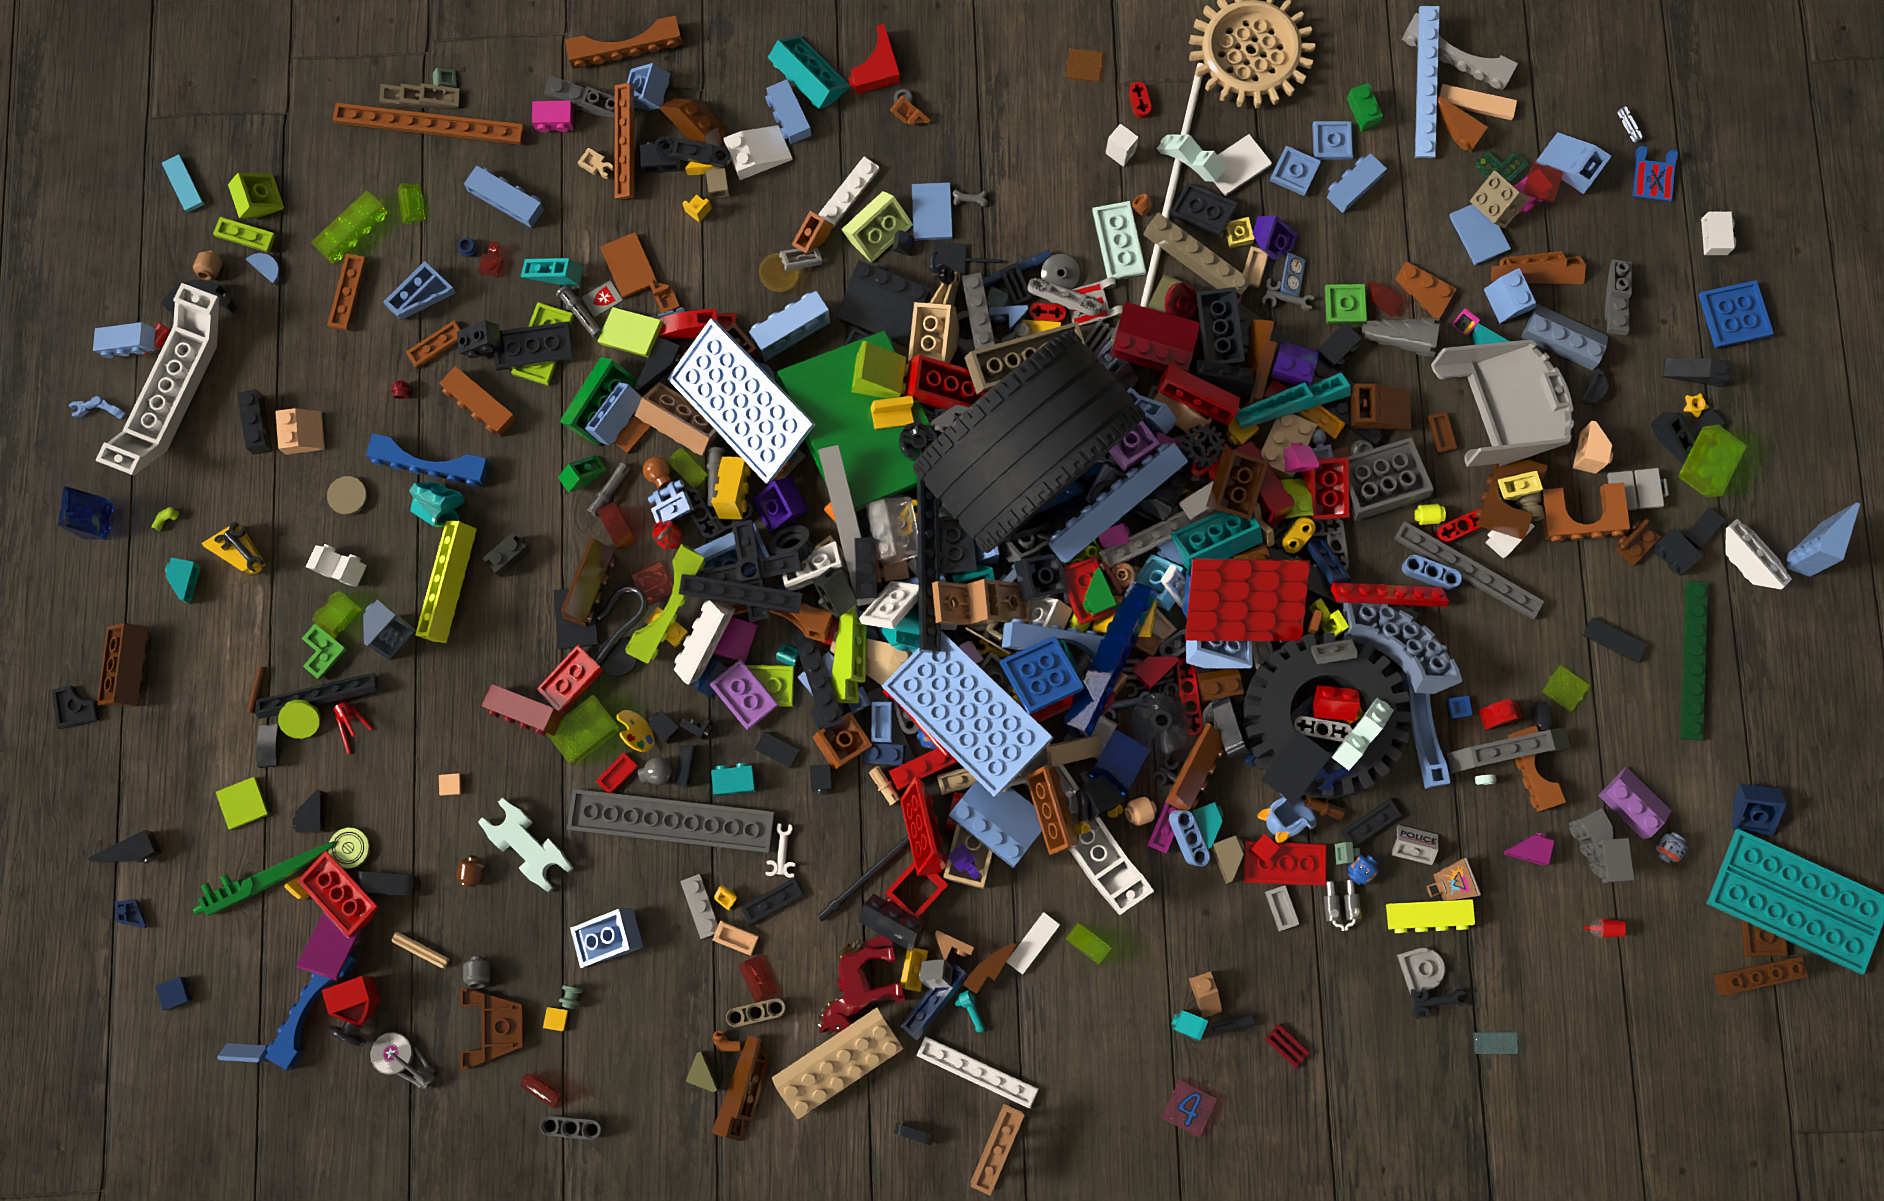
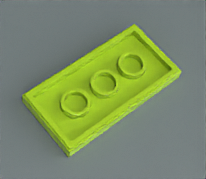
[511,302,575,386]

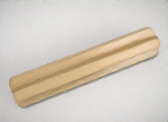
[392,932,449,968]

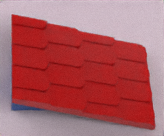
[1182,558,1310,641]

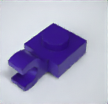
[947,843,980,880]

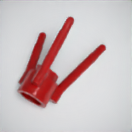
[334,702,373,755]

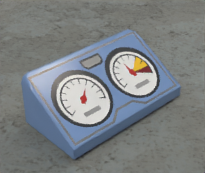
[1280,253,1305,297]

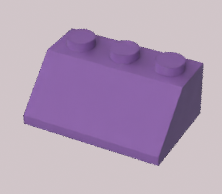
[1598,767,1672,839]

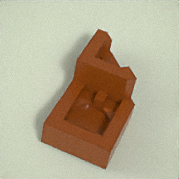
[890,95,931,125]
[648,278,680,313]

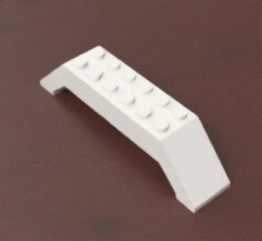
[96,283,219,476]
[1019,743,1154,915]

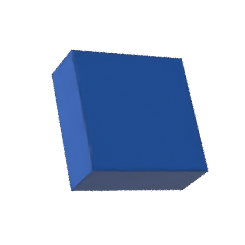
[1447,696,1472,719]

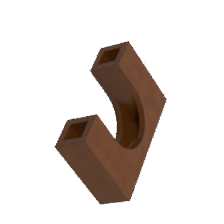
[1475,459,1547,540]

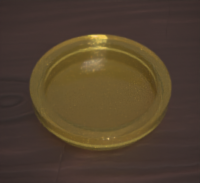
[759,253,800,292]

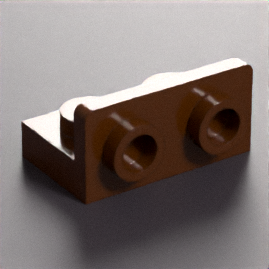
[1615,518,1661,566]

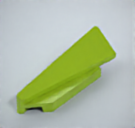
[830,605,867,703]

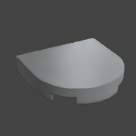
[1397,948,1445,995]

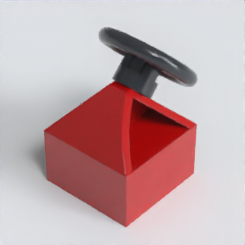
[322,976,380,1047]

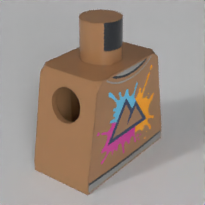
[1426,858,1481,901]

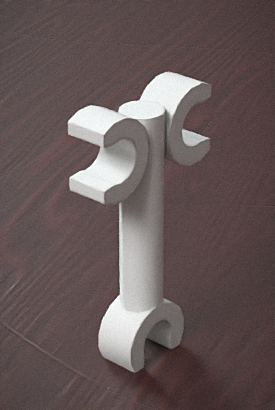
[766,824,796,878]

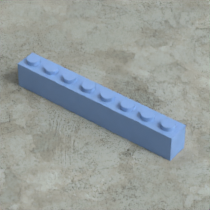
[1048,442,1188,562]

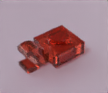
[478,241,503,278]

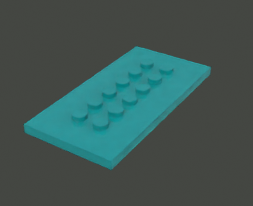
[1706,829,1884,974]

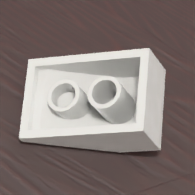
[723,125,793,180]

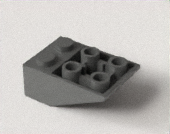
[1569,808,1613,876]

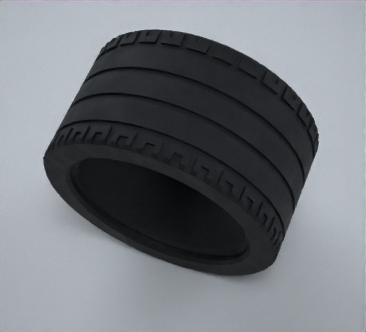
[913,330,1146,553]

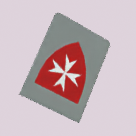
[582,280,622,317]

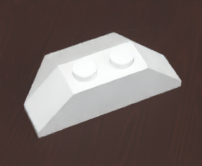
[1726,519,1792,589]

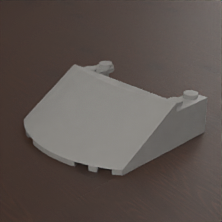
[1431,340,1574,467]

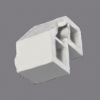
[306,544,367,587]

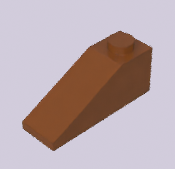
[1436,96,1488,152]

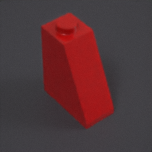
[1478,698,1524,730]

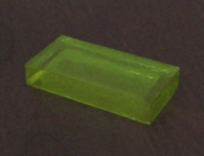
[666,447,708,488]

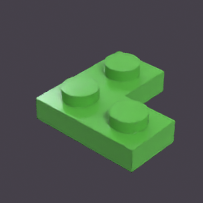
[302,624,347,680]

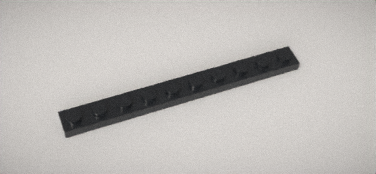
[917,456,941,653]

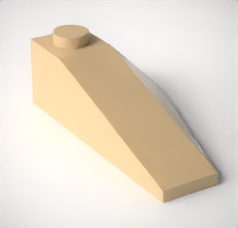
[830,632,913,686]

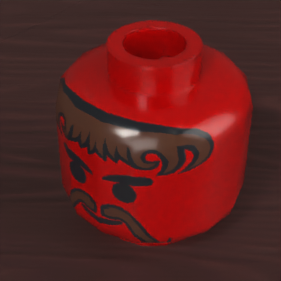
[652,520,682,550]

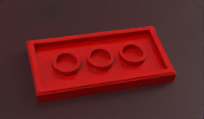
[1243,841,1326,886]

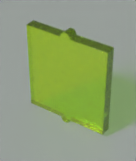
[1541,665,1590,712]

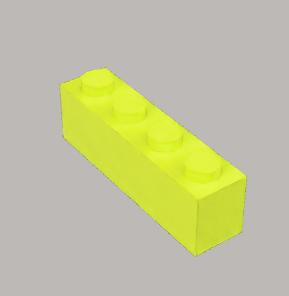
[1386,900,1475,933]

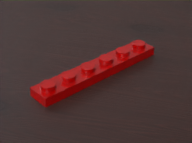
[1331,583,1449,607]

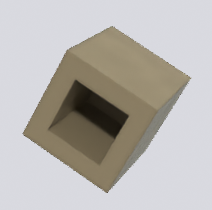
[706,167,730,200]

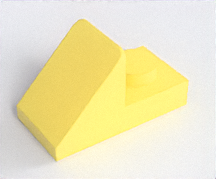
[1498,471,1543,501]

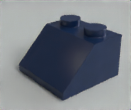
[1732,783,1787,835]

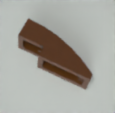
[963,943,1016,994]

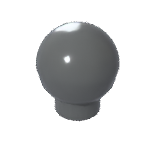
[638,757,672,785]

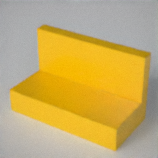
[871,396,914,430]

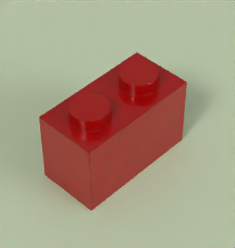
[1313,686,1360,721]

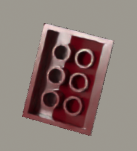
[1109,301,1200,372]

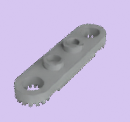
[1028,278,1102,316]

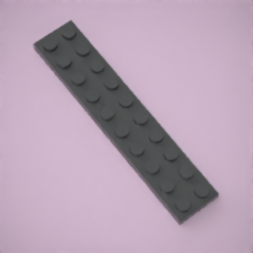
[567,789,774,853]

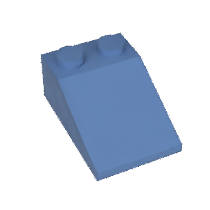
[570,908,643,968]

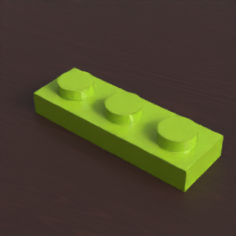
[213,217,276,253]

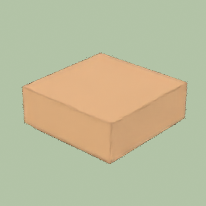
[439,774,461,796]

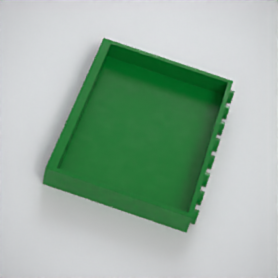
[776,331,935,512]

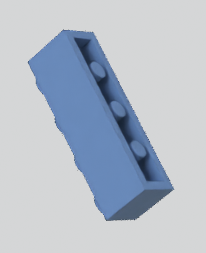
[464,165,544,228]

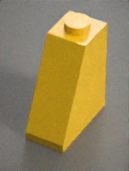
[202,524,266,575]

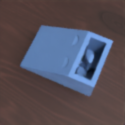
[1536,132,1611,194]

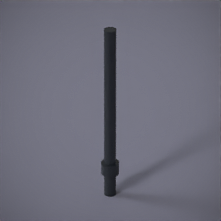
[817,835,910,922]

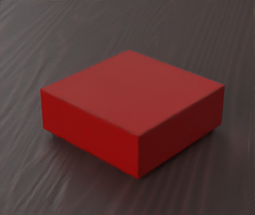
[1250,834,1280,863]

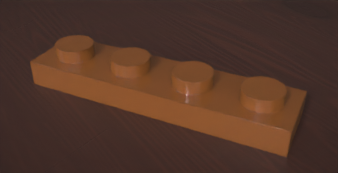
[327,253,367,331]

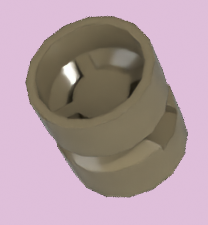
[1515,492,1545,522]

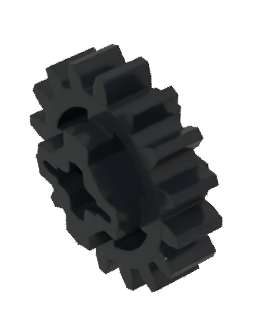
[1181,424,1226,468]

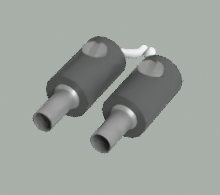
[1324,880,1362,931]

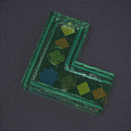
[1473,150,1528,183]

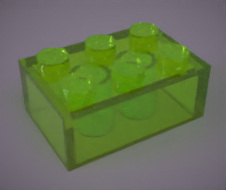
[1678,424,1747,497]
[546,694,621,766]

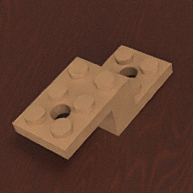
[932,579,1031,626]

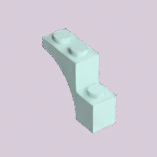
[1157,135,1227,182]
[1332,698,1394,770]

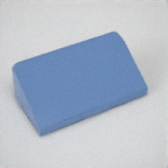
[217,1043,267,1062]

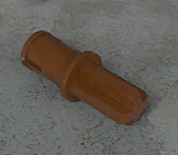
[1304,797,1345,820]

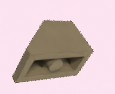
[1211,835,1245,884]

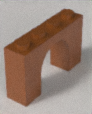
[1541,482,1630,542]

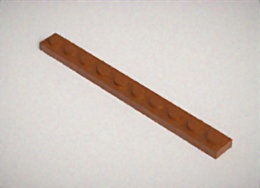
[333,103,524,145]

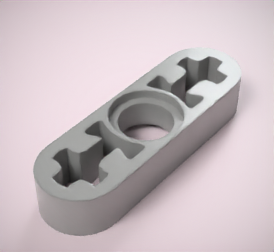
[1292,716,1352,743]

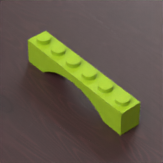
[625,544,705,664]

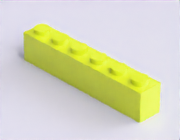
[415,521,477,643]

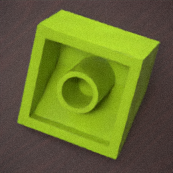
[228,173,284,219]

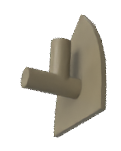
[965,622,1010,654]

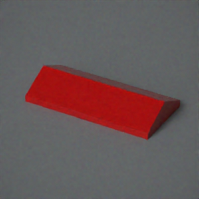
[297,851,379,937]

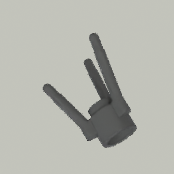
[391,1047,436,1090]

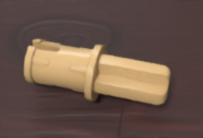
[869,766,901,806]

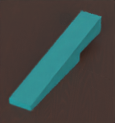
[1234,373,1351,429]

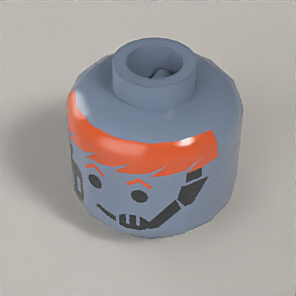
[1656,832,1688,863]

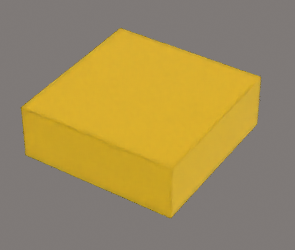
[543,1007,568,1031]

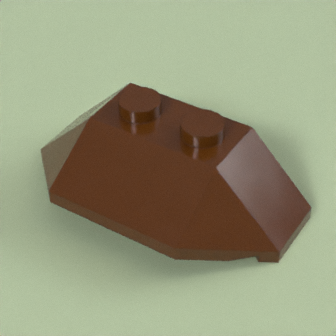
[660,98,727,159]

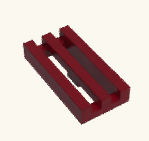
[1264,1024,1309,1068]

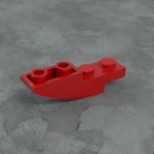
[657,309,736,338]

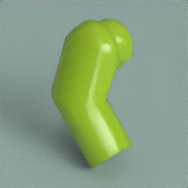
[151,507,179,531]

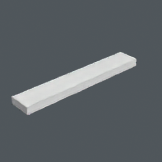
[916,1036,1039,1108]

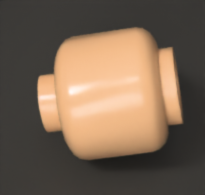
[1125,797,1157,826]

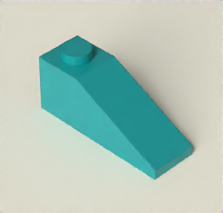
[521,258,584,285]

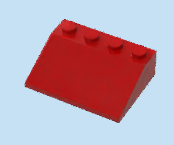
[900,776,947,876]

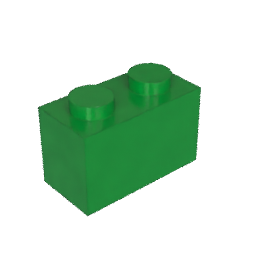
[1347,83,1383,132]

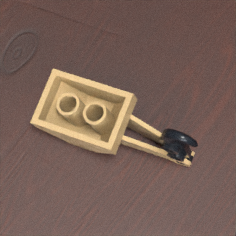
[908,251,960,363]

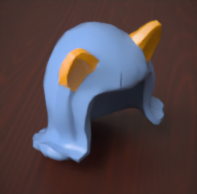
[1258,797,1317,843]

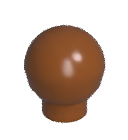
[643,456,672,489]

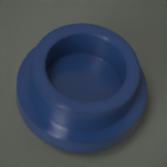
[457,238,477,257]

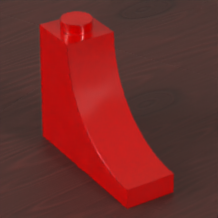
[848,24,900,94]

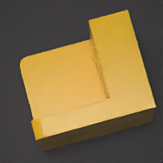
[682,195,712,223]

